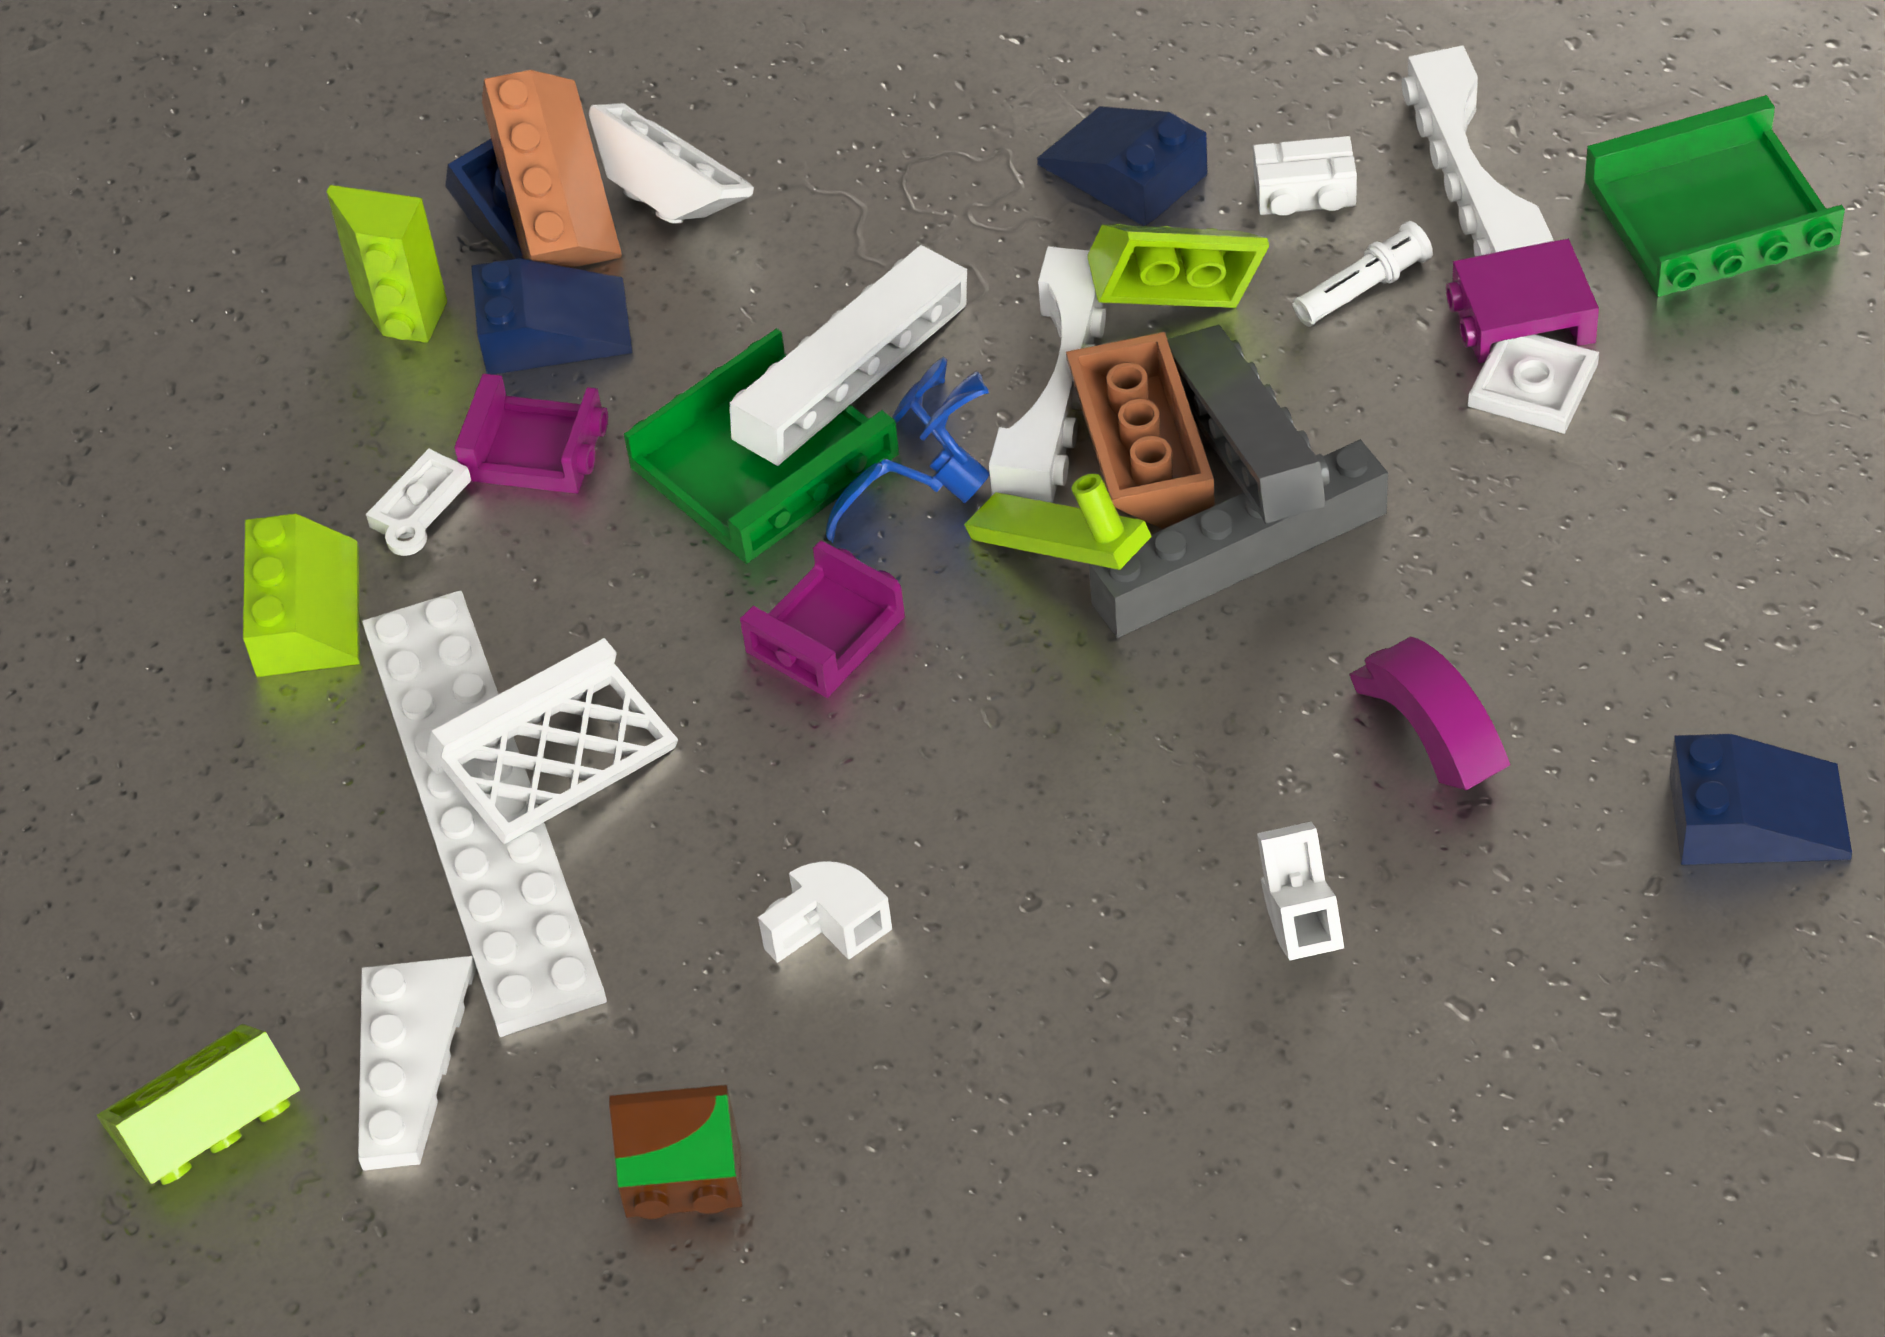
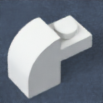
[1257,822,1344,961]
[758,861,892,963]

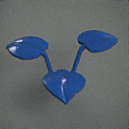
[826,356,990,543]

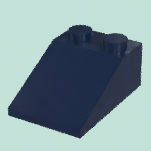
[1037,106,1208,226]
[445,139,523,260]
[471,258,633,375]
[1669,734,1852,865]

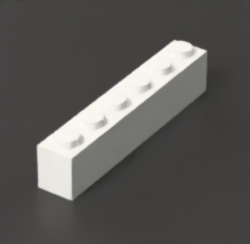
[729,245,967,466]

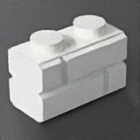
[1253,136,1357,215]

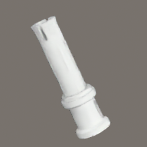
[1293,221,1433,327]

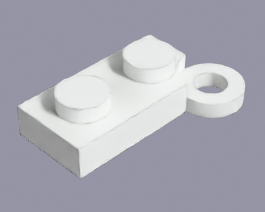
[366,449,471,556]

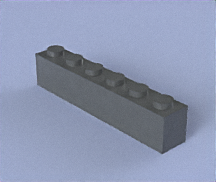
[1167,325,1330,524]
[1089,439,1388,638]

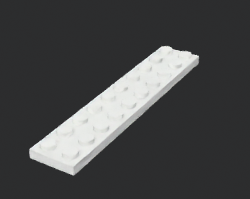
[362,590,607,1037]

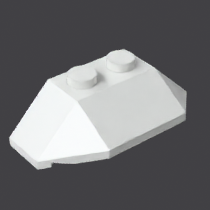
[589,103,754,223]

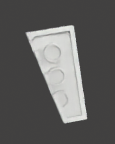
[358,956,476,1171]

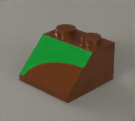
[609,1085,743,1219]

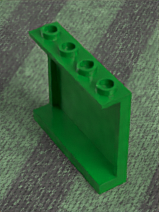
[1585,95,1845,297]
[624,328,899,564]

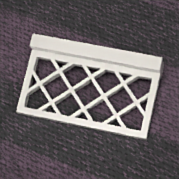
[425,638,678,844]

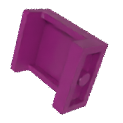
[1446,238,1599,364]
[454,374,608,494]
[740,540,905,698]

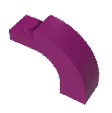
[1349,636,1511,790]

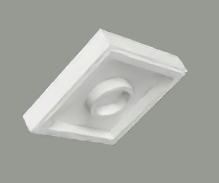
[1468,334,1599,434]

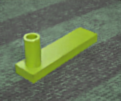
[964,474,1152,570]

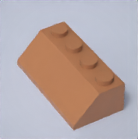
[482,70,622,268]
[1066,332,1215,529]

